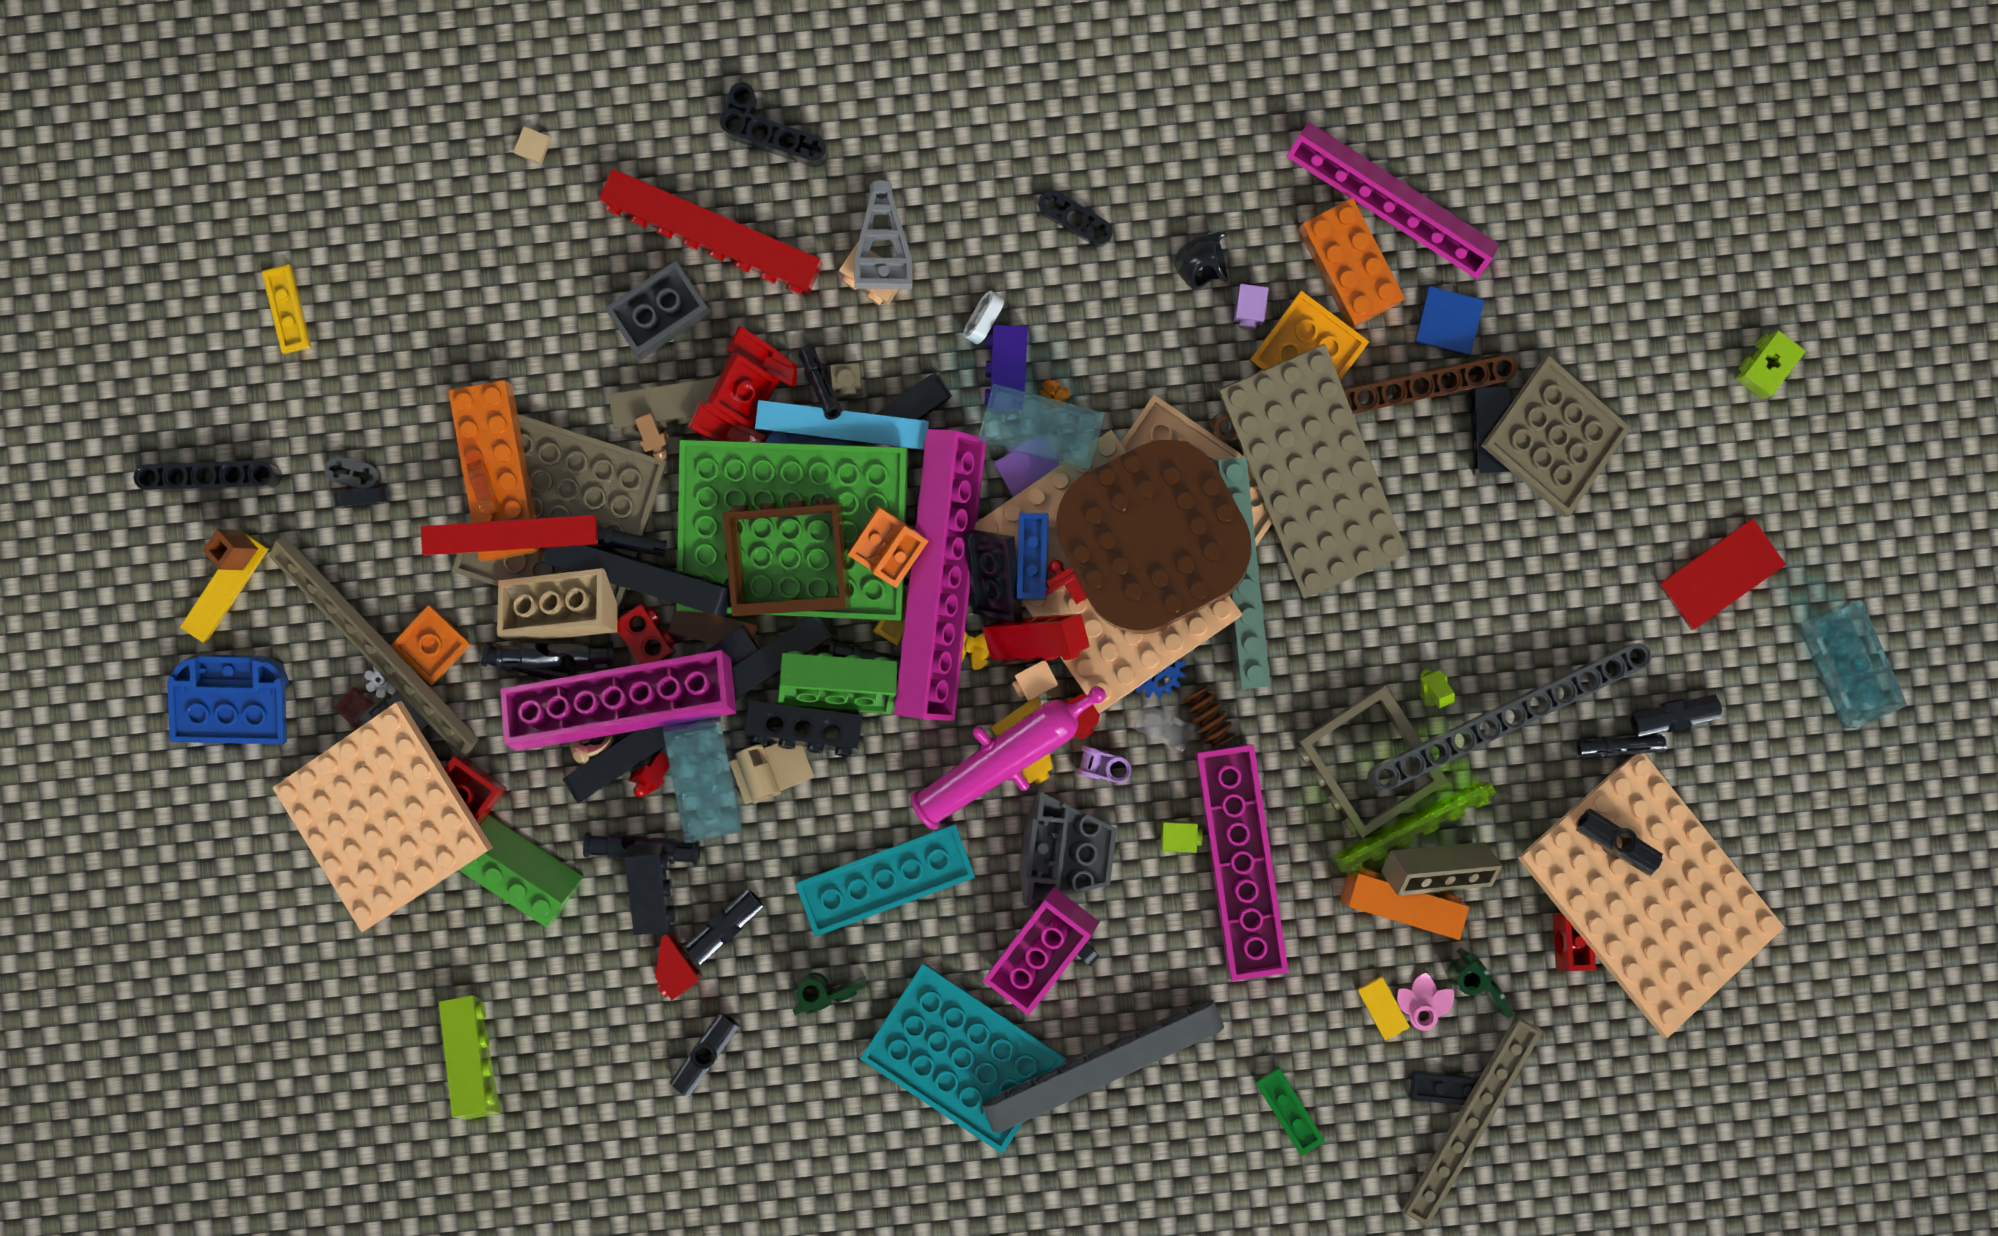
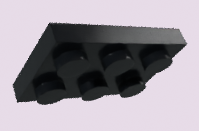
[965,529,1022,622]

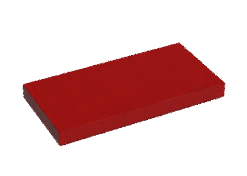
[1659,518,1786,630]

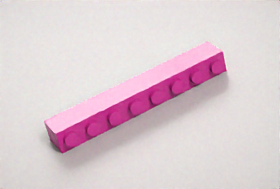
[1286,122,1499,279]

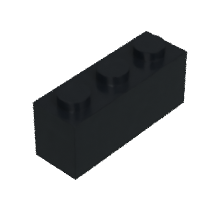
[1469,386,1514,476]
[625,843,675,935]

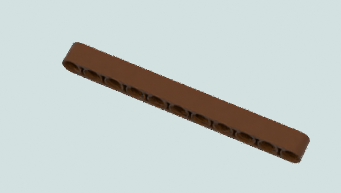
[1210,354,1518,441]

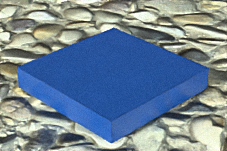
[1414,286,1484,356]

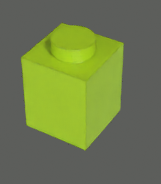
[1160,821,1203,853]

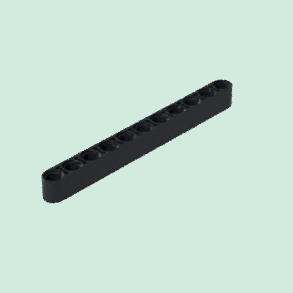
[562,617,837,804]

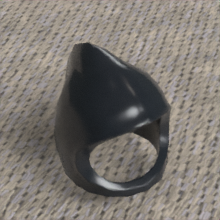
[1175,231,1228,290]

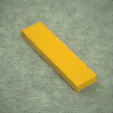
[180,533,269,643]

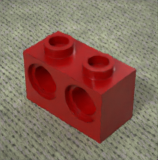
[617,604,676,664]

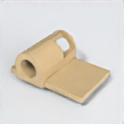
[730,743,815,804]

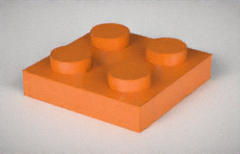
[391,605,472,685]

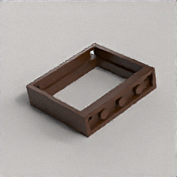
[723,498,851,616]

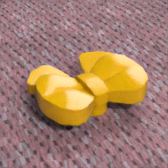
[961,630,990,670]

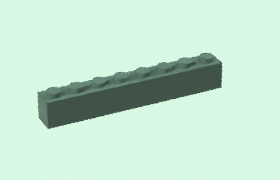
[1213,457,1270,689]

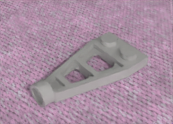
[854,180,913,289]

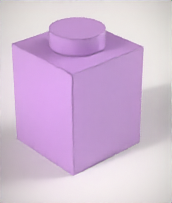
[1233,284,1269,329]

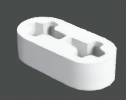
[963,291,1004,344]

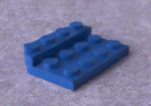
[167,655,289,744]

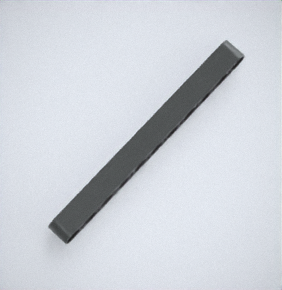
[1367,643,1652,790]

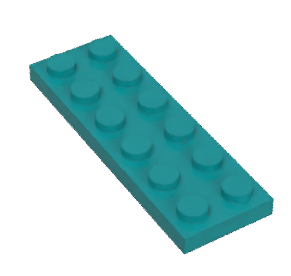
[795,823,975,937]

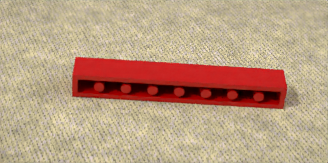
[598,168,823,296]

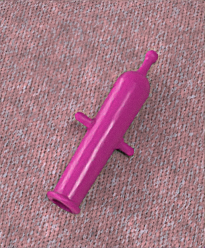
[910,686,1106,829]

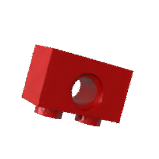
[1552,913,1596,971]

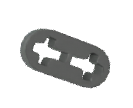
[325,457,381,489]

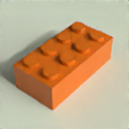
[1298,198,1405,328]
[1340,866,1470,940]

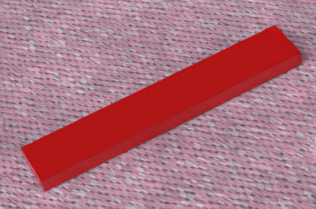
[420,515,598,556]

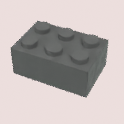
[605,260,712,360]

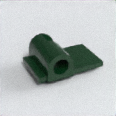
[1448,948,1513,1019]
[793,972,867,1015]

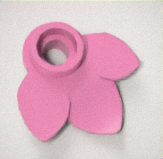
[1397,973,1454,1031]

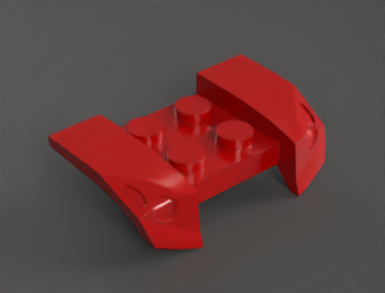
[687,326,797,443]

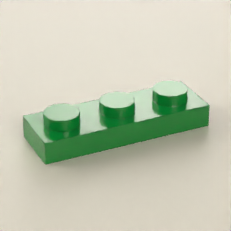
[1254,1067,1325,1156]

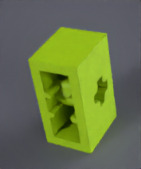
[1736,331,1806,399]

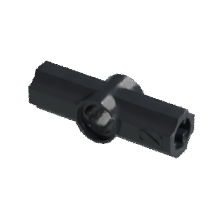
[1630,694,1722,737]
[1576,809,1663,875]
[684,888,764,965]
[669,1011,740,1097]

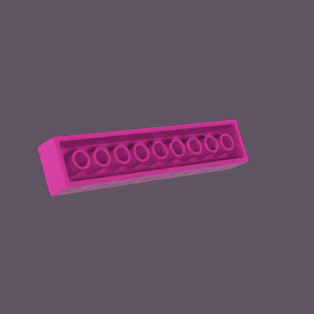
[894,429,986,721]

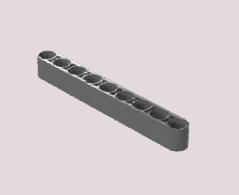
[982,1000,1224,1133]

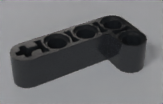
[720,82,828,167]

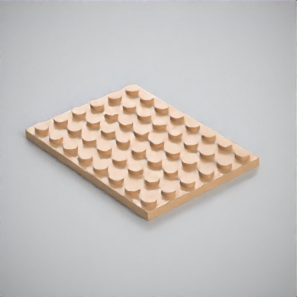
[974,430,1242,714]
[1517,753,1784,1038]

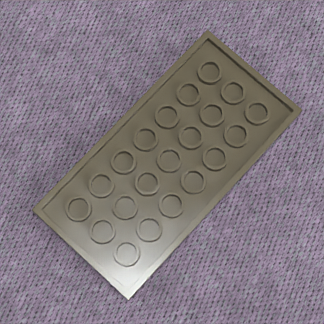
[1218,344,1408,599]

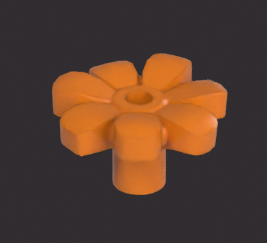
[1039,379,1070,415]

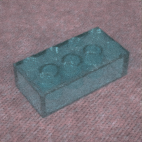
[978,384,1105,472]
[1797,600,1908,728]
[663,716,742,843]

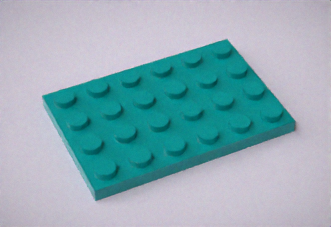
[860,962,1065,1154]

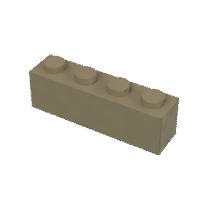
[608,377,719,434]
[1381,842,1503,896]

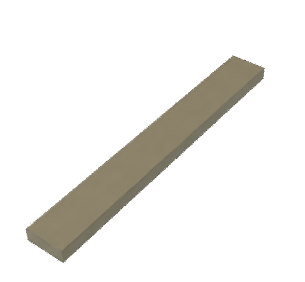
[1402,1016,1543,1227]

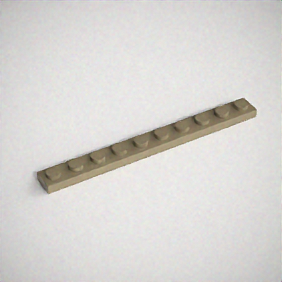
[269,536,479,758]

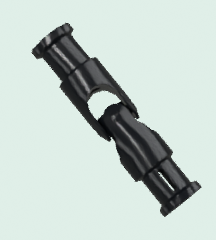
[496,642,613,668]
[583,832,701,866]

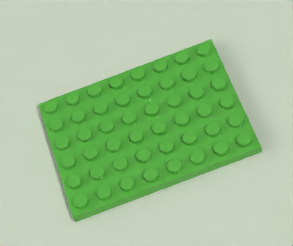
[676,440,908,621]

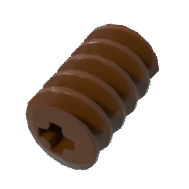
[1182,685,1237,749]

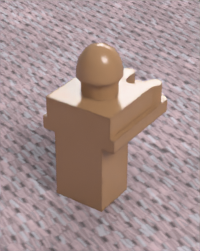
[635,411,670,461]

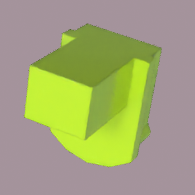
[1420,669,1455,708]

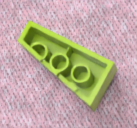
[439,995,501,1120]

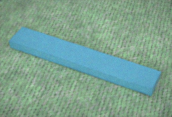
[755,400,929,450]

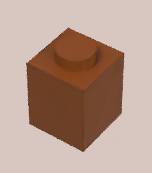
[202,529,258,570]

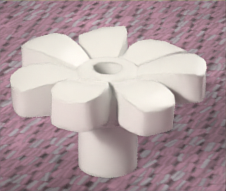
[364,666,397,698]

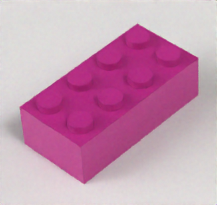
[983,887,1100,1016]

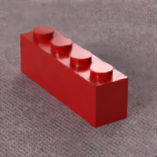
[982,613,1090,663]

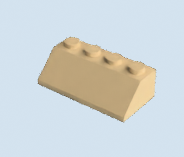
[497,568,617,643]

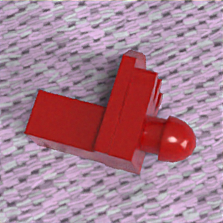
[1045,560,1088,605]
[628,751,673,797]

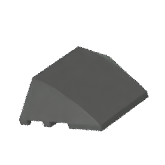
[1019,791,1117,906]

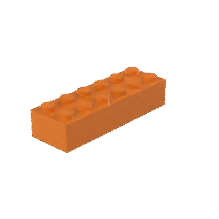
[448,380,540,562]

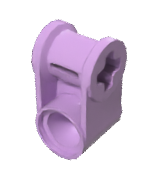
[1075,745,1131,783]

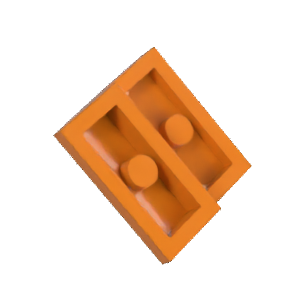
[847,505,928,588]

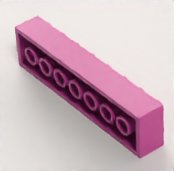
[500,650,736,751]
[1194,744,1289,981]

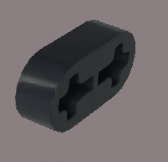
[333,488,389,509]

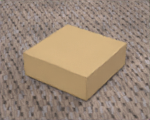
[513,126,552,165]

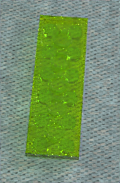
[1328,780,1496,874]

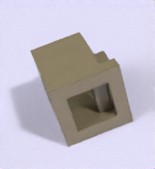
[831,363,863,398]

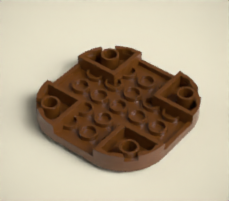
[1056,440,1251,634]

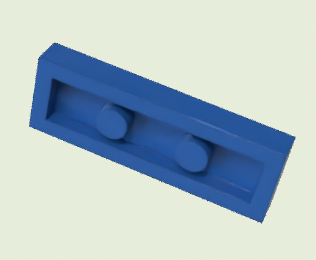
[1017,513,1049,600]

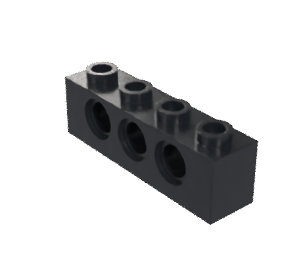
[744,700,863,757]

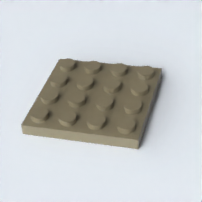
[1481,356,1631,517]

